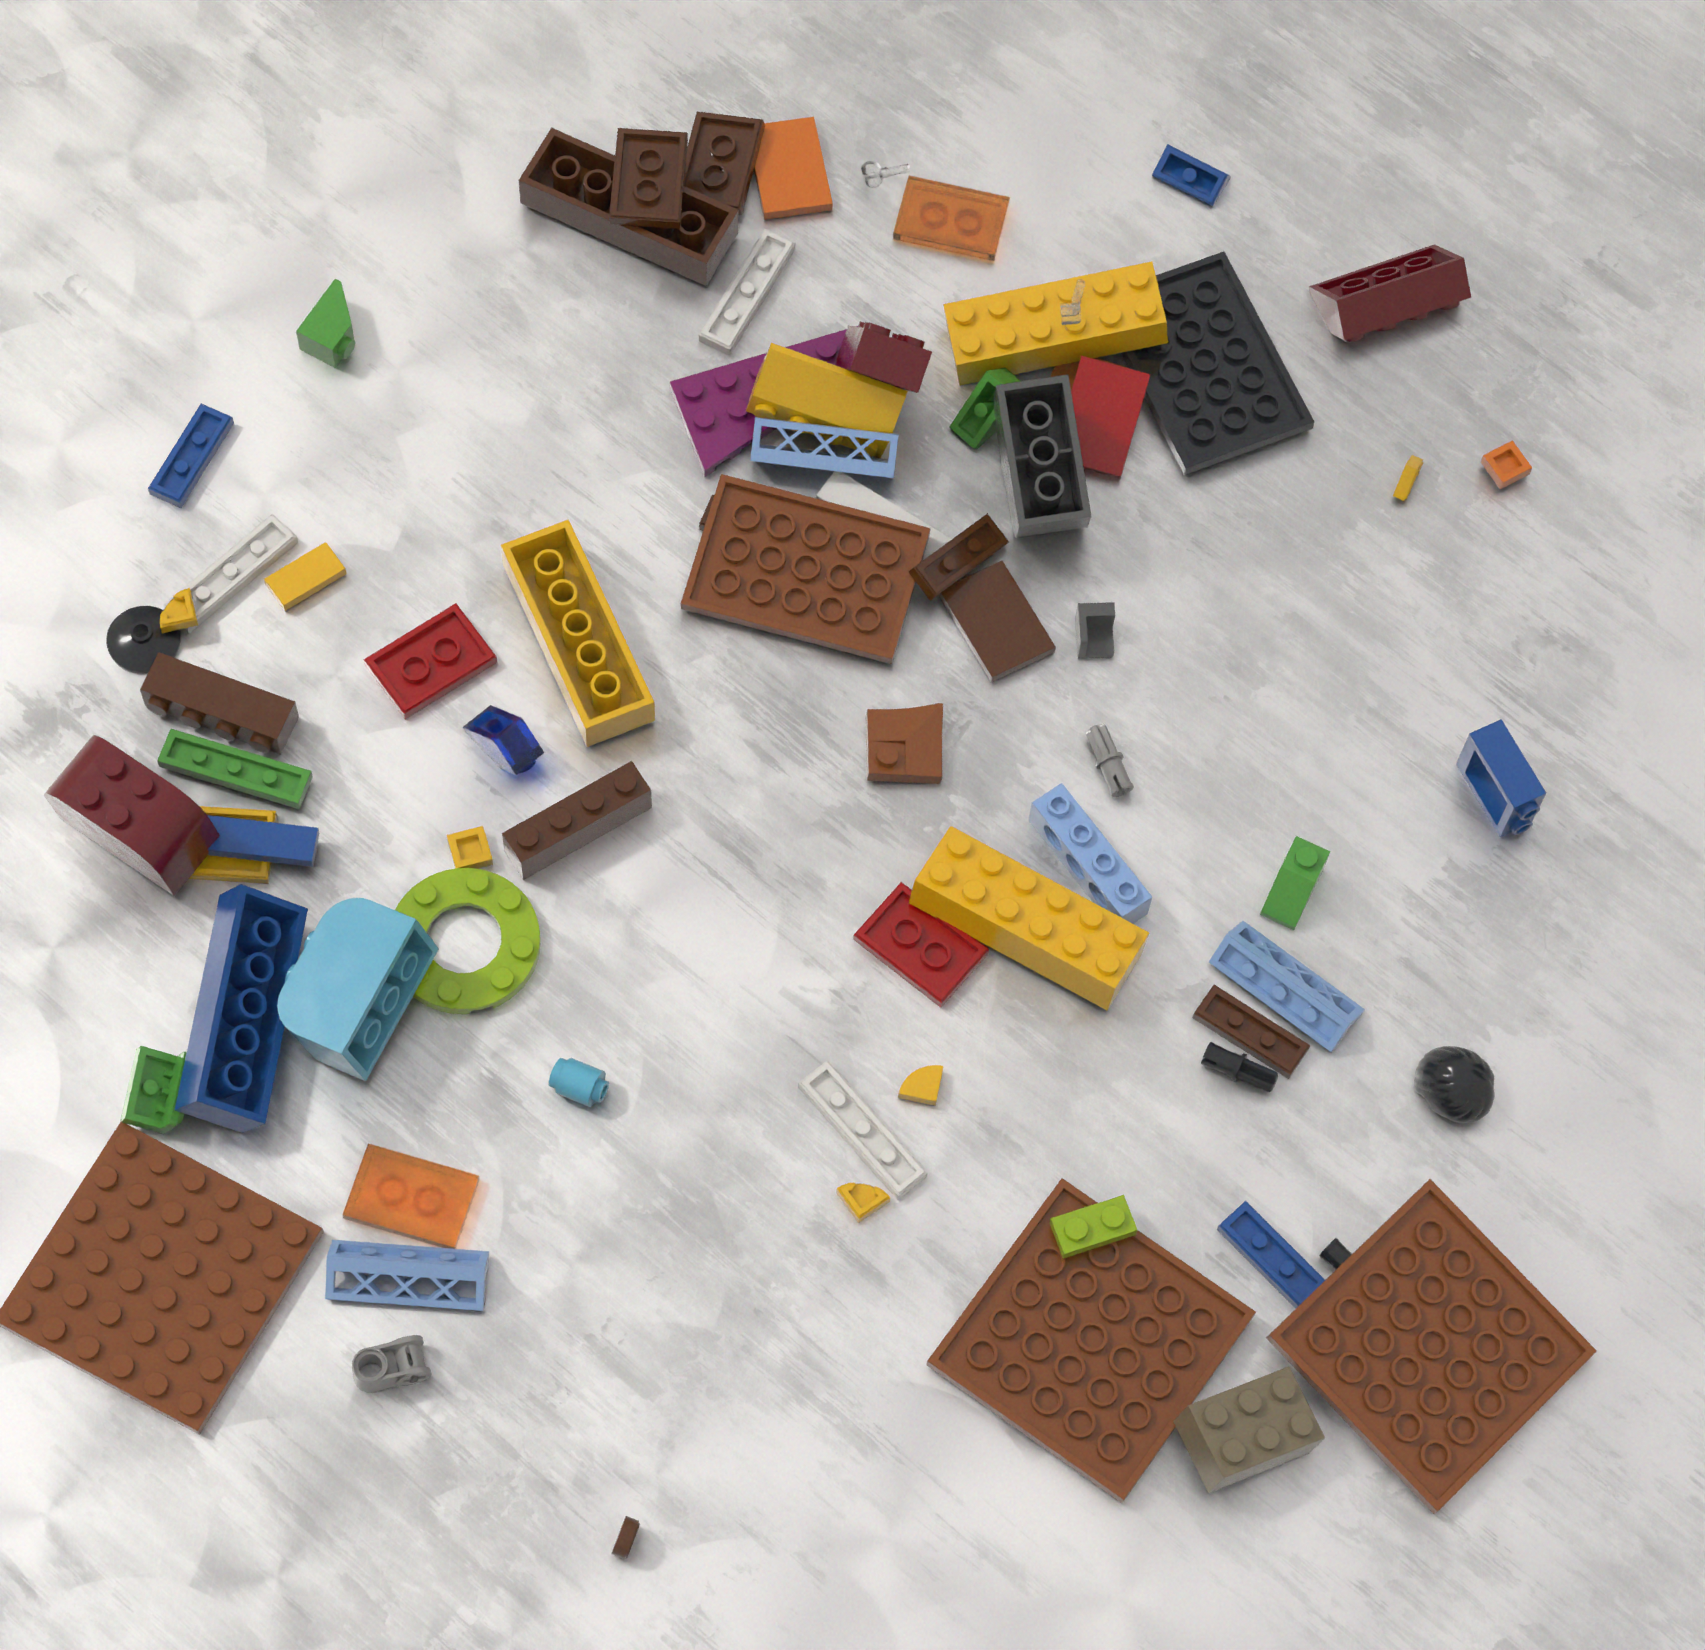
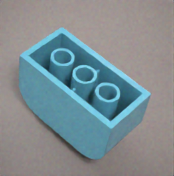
[277,898,439,1081]

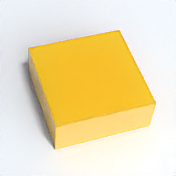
[447,826,493,869]

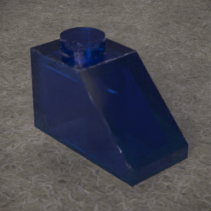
[462,705,544,775]

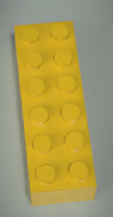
[943,261,1168,386]
[501,519,655,747]
[909,826,1149,1011]

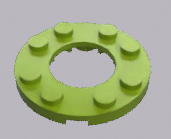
[395,868,541,1015]

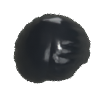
[1414,1046,1495,1123]

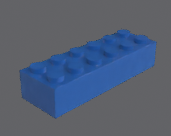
[175,884,308,1133]

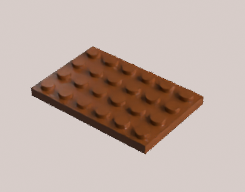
[680,474,931,664]

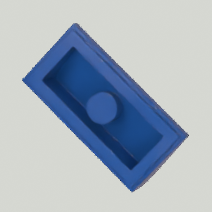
[1152,144,1231,206]

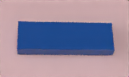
[148,403,234,508]
[208,815,320,867]
[1217,1201,1325,1309]

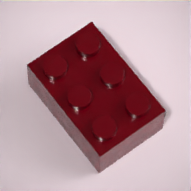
[835,321,932,393]

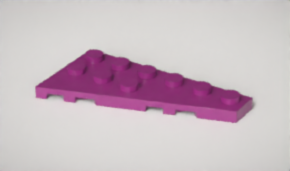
[670,322,870,477]

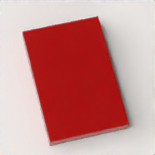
[1071,356,1150,479]
[364,603,498,720]
[853,882,989,1008]

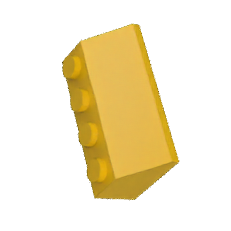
[746,343,908,458]

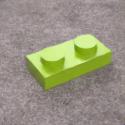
[1050,1195,1138,1259]

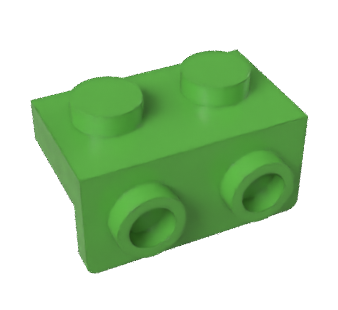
[120,1046,187,1134]

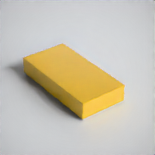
[264,542,347,611]

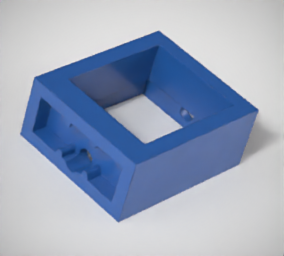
[1456,719,1546,837]

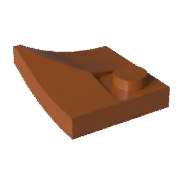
[865,703,943,784]

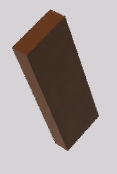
[909,513,1009,601]
[1192,985,1311,1079]

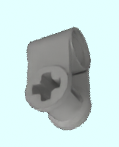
[352,1335,432,1393]

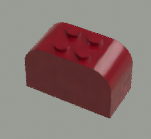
[44,735,220,896]

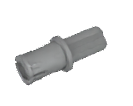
[1086,724,1134,797]

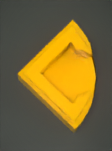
[1393,455,1424,501]
[160,588,198,633]
[898,1065,943,1106]
[836,1183,891,1223]

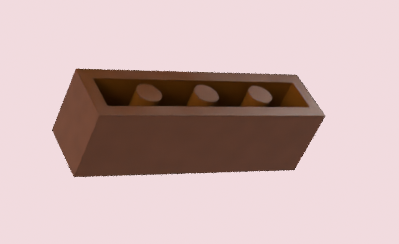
[140,652,299,755]
[502,761,652,880]

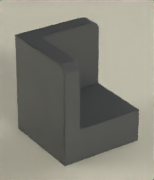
[1075,602,1115,659]

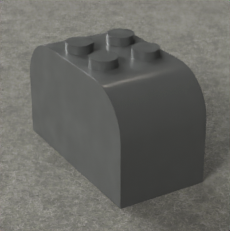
[993,375,1092,538]

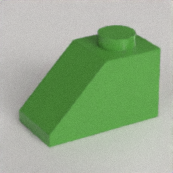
[296,279,355,368]
[949,368,1021,449]
[1260,836,1331,930]

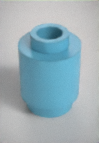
[549,1058,609,1107]

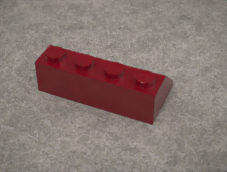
[1309,244,1471,342]

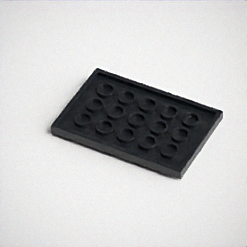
[1122,251,1314,475]

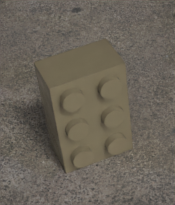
[1173,1367,1325,1494]

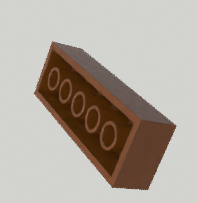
[518,127,739,286]

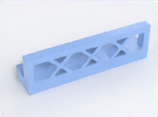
[750,417,899,478]
[1209,921,1365,1052]
[325,1240,489,1311]

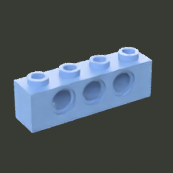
[1029,783,1152,924]

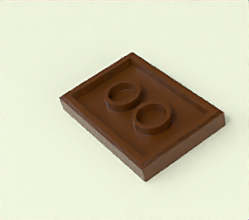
[684,111,765,215]
[609,128,688,229]
[938,560,1056,683]

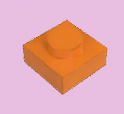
[1481,440,1532,490]

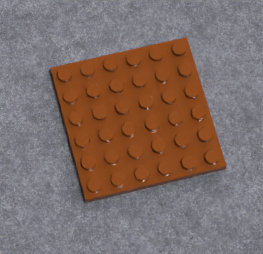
[0,1122,324,1435]
[926,1178,1256,1503]
[1266,1179,1597,1514]

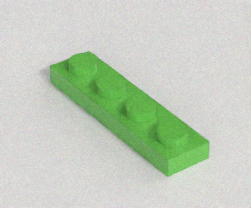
[157,729,313,809]

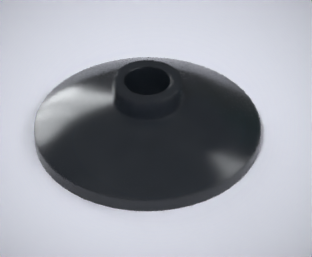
[106,606,181,674]

